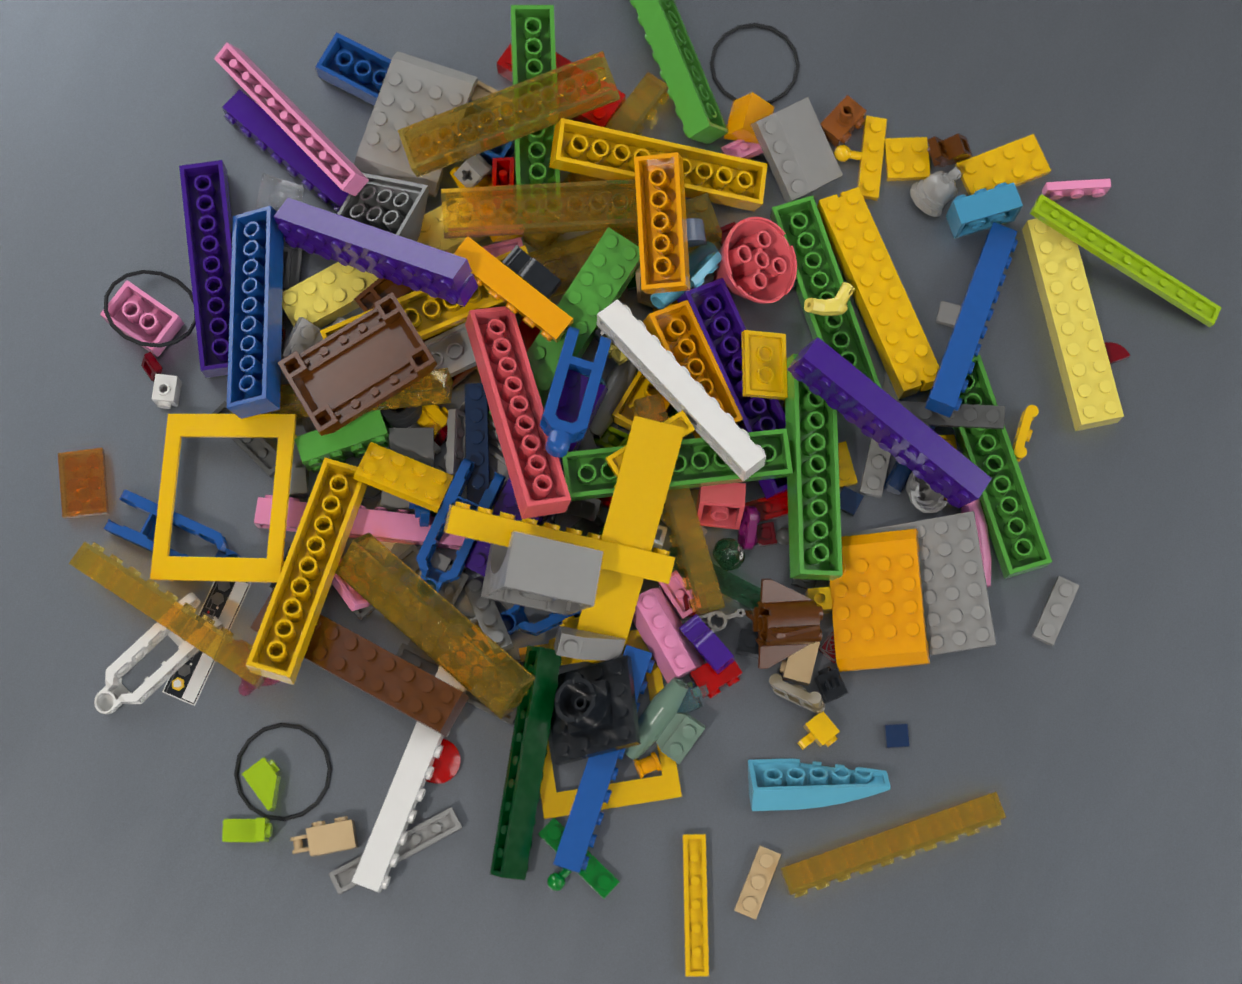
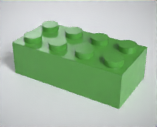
[295,409,389,473]

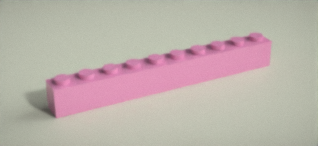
[214,43,369,197]
[254,495,466,550]

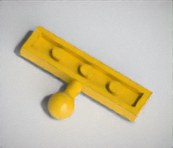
[834,115,887,201]

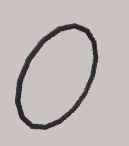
[710,23,800,104]
[104,270,196,348]
[234,723,332,821]

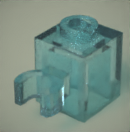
[677,680,709,714]

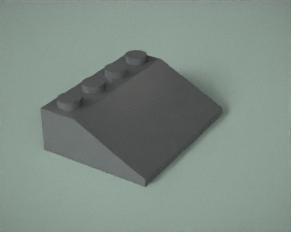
[337,173,430,241]

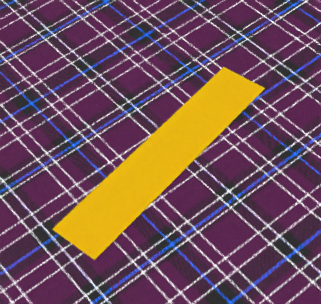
[569,416,685,664]

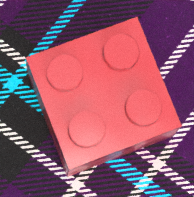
[695,483,746,530]

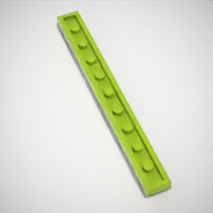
[1030,194,1222,327]

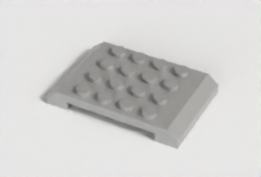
[354,51,478,198]

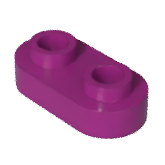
[738,506,760,550]

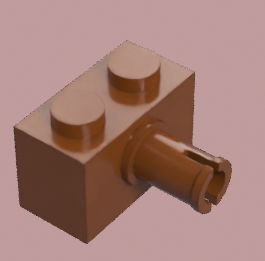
[820,95,867,147]

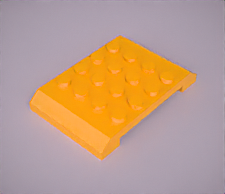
[829,529,930,672]

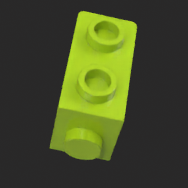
[222,818,272,842]

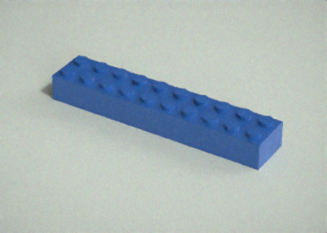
[315,32,514,165]
[227,205,284,419]

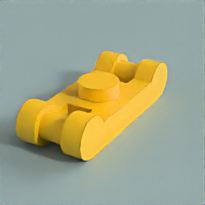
[1012,405,1039,463]

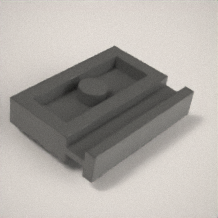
[283,247,303,291]

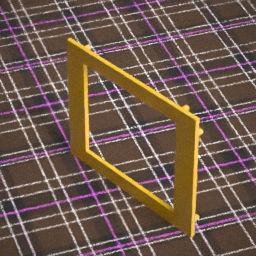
[150,414,297,584]
[519,629,682,819]

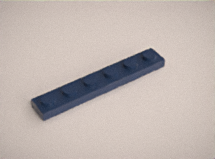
[465,383,490,505]

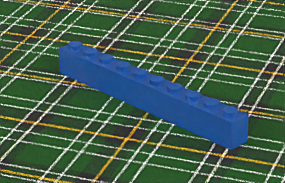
[925,222,1018,418]
[553,645,655,874]

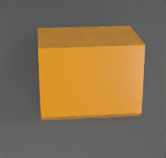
[724,92,775,144]

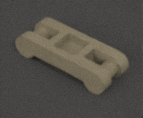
[769,674,825,714]

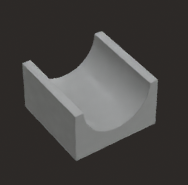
[481,531,603,616]

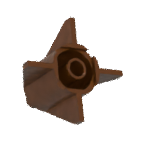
[745,579,823,669]

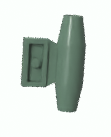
[625,677,706,764]

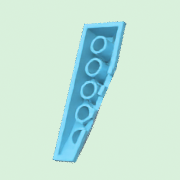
[748,758,891,811]

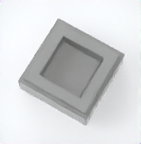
[935,301,961,328]

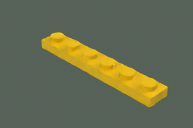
[683,834,709,977]

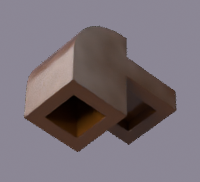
[927,133,972,167]

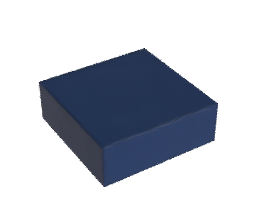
[840,486,864,516]
[884,724,910,748]

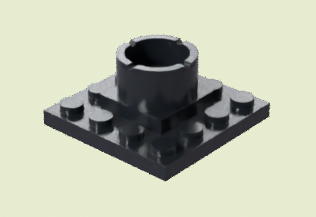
[551,655,641,765]

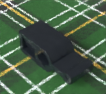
[502,245,561,299]

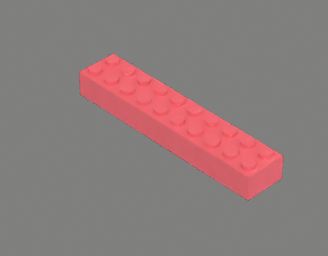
[465,306,571,519]

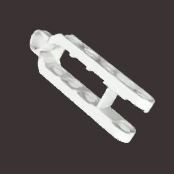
[94,593,223,714]

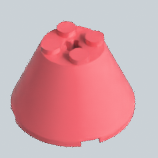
[713,217,797,304]

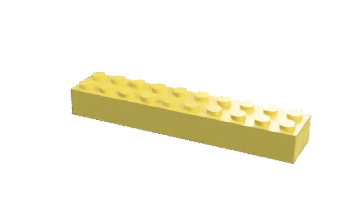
[282,194,488,329]
[1022,218,1124,431]

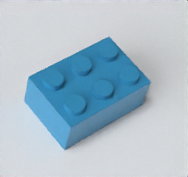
[946,182,1023,239]

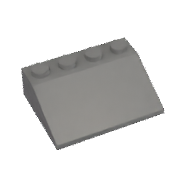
[751,97,843,202]

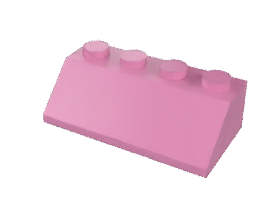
[632,587,705,683]

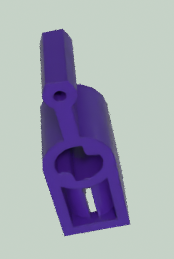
[679,614,735,674]

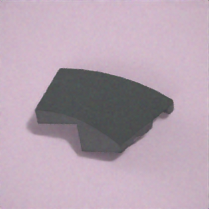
[389,428,435,468]

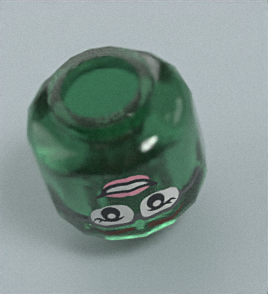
[712,538,745,571]

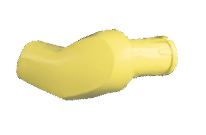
[804,282,855,316]

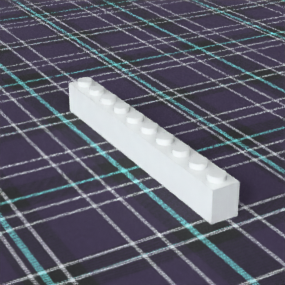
[597,299,766,481]
[352,665,469,893]

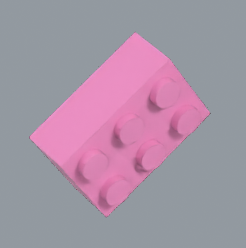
[100,280,184,358]

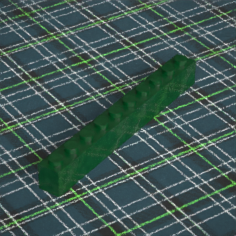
[490,646,562,880]

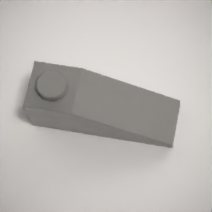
[554,626,625,661]

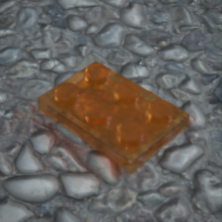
[58,448,109,519]

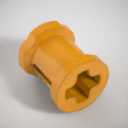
[633,752,662,779]

